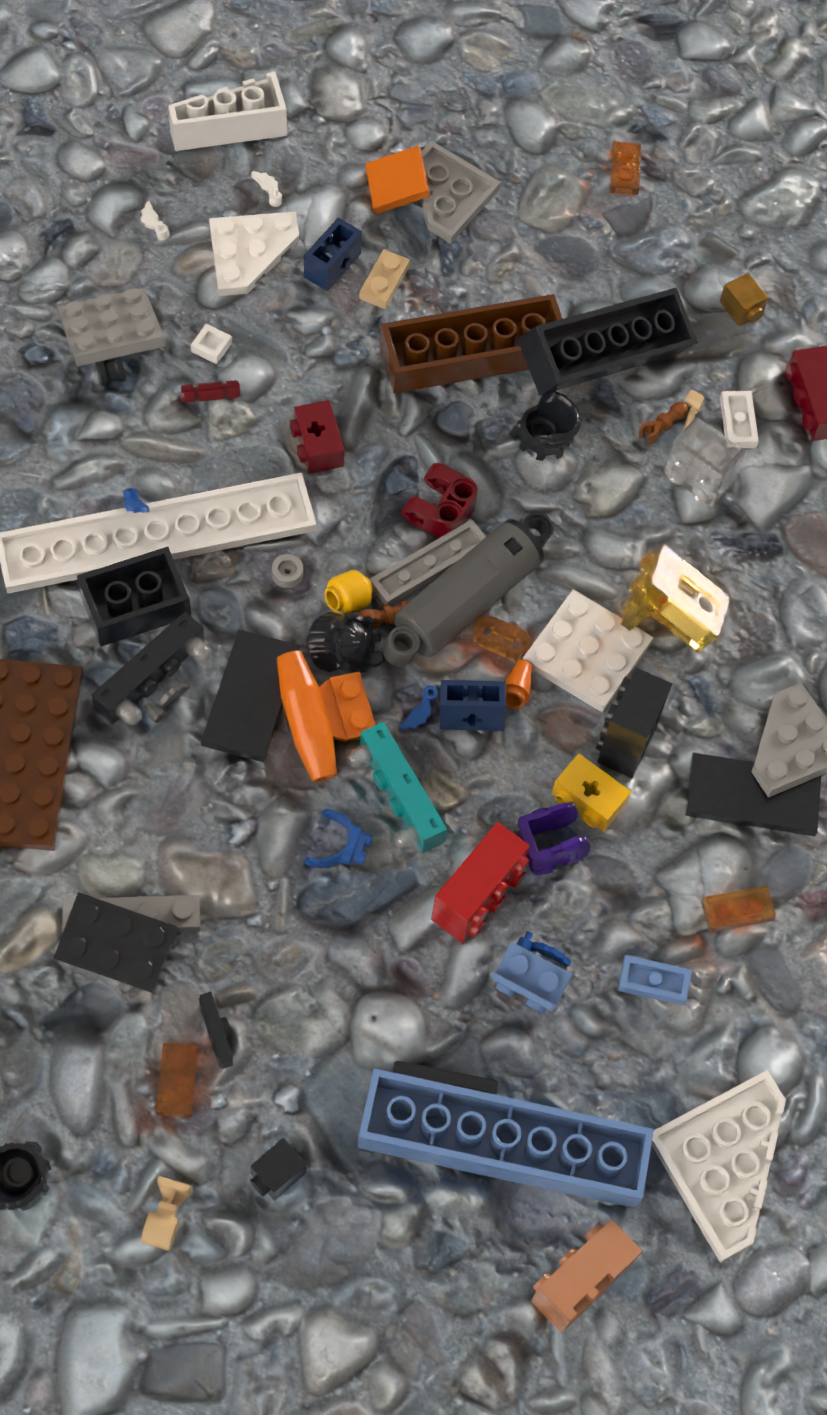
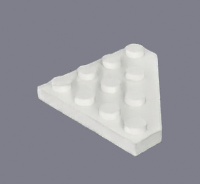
[651,1070,786,1263]

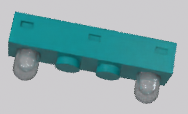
[346,721,447,853]

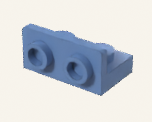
[491,942,573,1014]

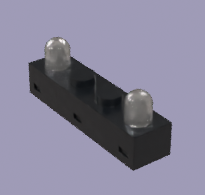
[91,612,211,725]

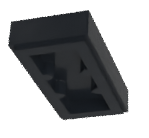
[199,992,233,1069]

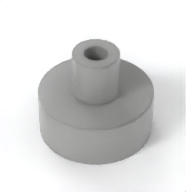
[272,554,303,588]

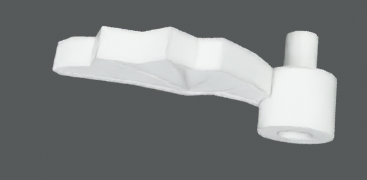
[141,201,170,241]

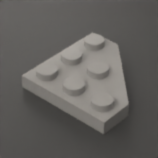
[421,141,501,244]
[751,683,827,797]

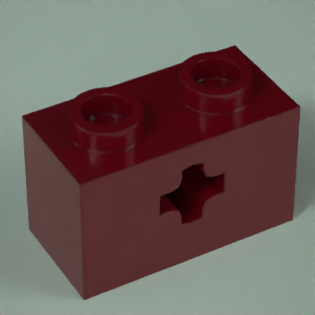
[289,400,345,474]

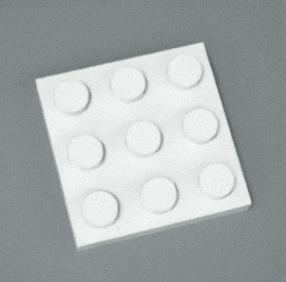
[522,589,653,713]

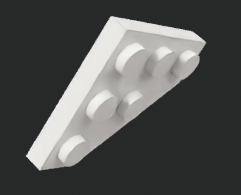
[209,211,299,296]

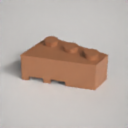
[531,1219,642,1334]

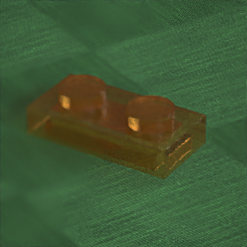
[610,141,641,196]
[701,885,776,933]
[156,1043,198,1117]

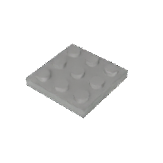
[57,288,166,366]

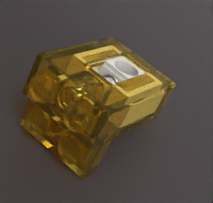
[620,544,730,652]

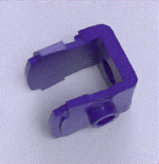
[518,802,590,875]

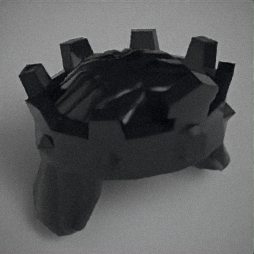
[509,391,581,461]
[307,612,385,673]
[0,1141,51,1211]

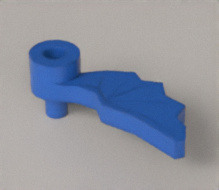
[399,686,438,730]
[517,931,571,967]

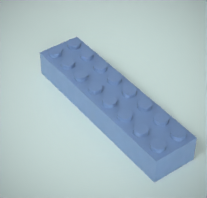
[357,1068,654,1209]

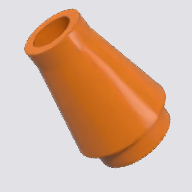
[505,660,533,709]

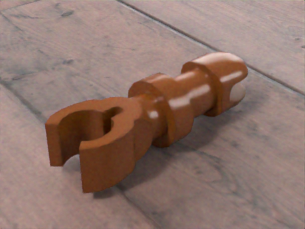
[639,402,688,445]
[358,600,411,630]

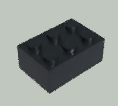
[77,546,191,647]
[595,668,673,779]
[54,892,179,994]

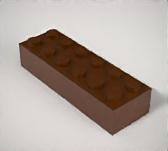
[380,294,563,393]

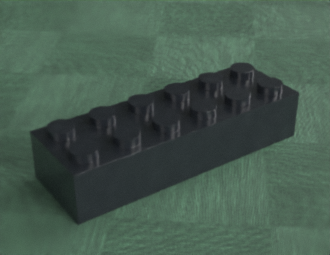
[518,287,698,396]

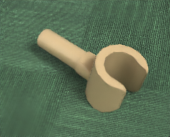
[683,390,704,433]

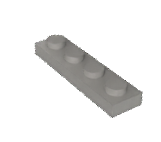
[370,519,486,606]
[62,895,201,932]

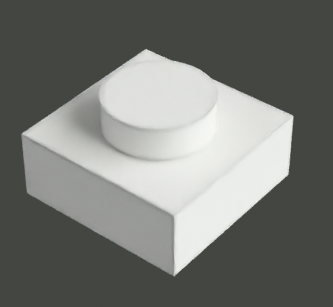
[191,324,232,364]

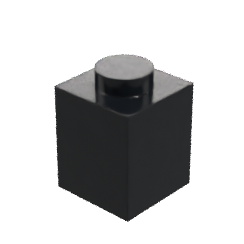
[250,1138,307,1201]

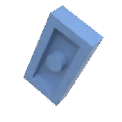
[617,955,692,1006]

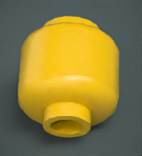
[324,570,373,615]

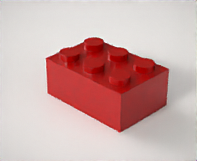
[431,821,530,944]

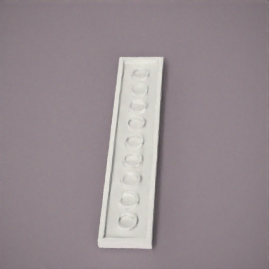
[0,473,317,594]

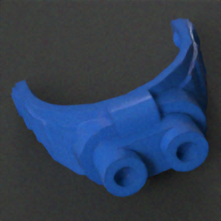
[305,809,373,868]

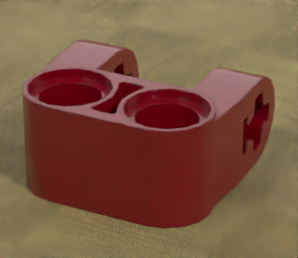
[401,463,478,538]

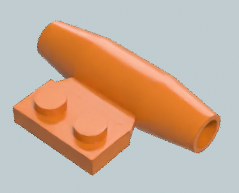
[277,650,376,783]

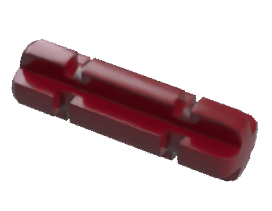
[181,380,240,403]

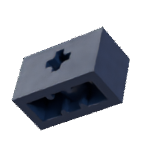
[304,217,362,291]
[439,680,506,731]

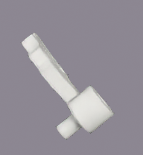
[251,171,282,207]

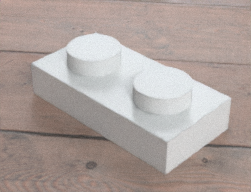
[720,391,759,449]

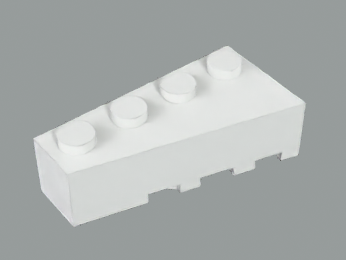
[168,72,287,151]

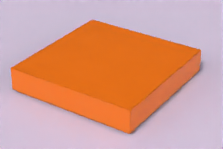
[365,145,430,214]

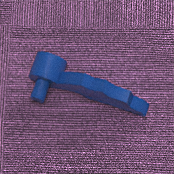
[123,488,150,513]

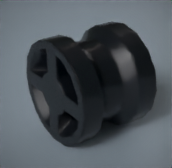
[95,357,126,386]

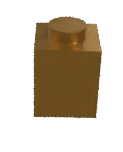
[719,273,769,327]

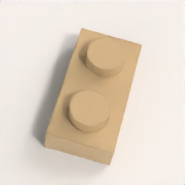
[359,249,410,309]

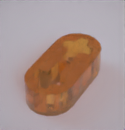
[473,615,531,661]

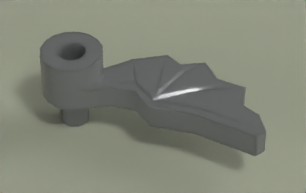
[144,682,190,723]

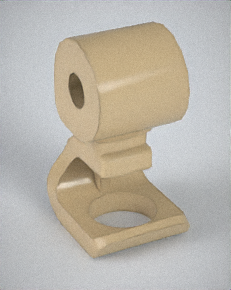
[141,1176,193,1251]

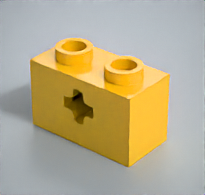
[551,753,631,832]

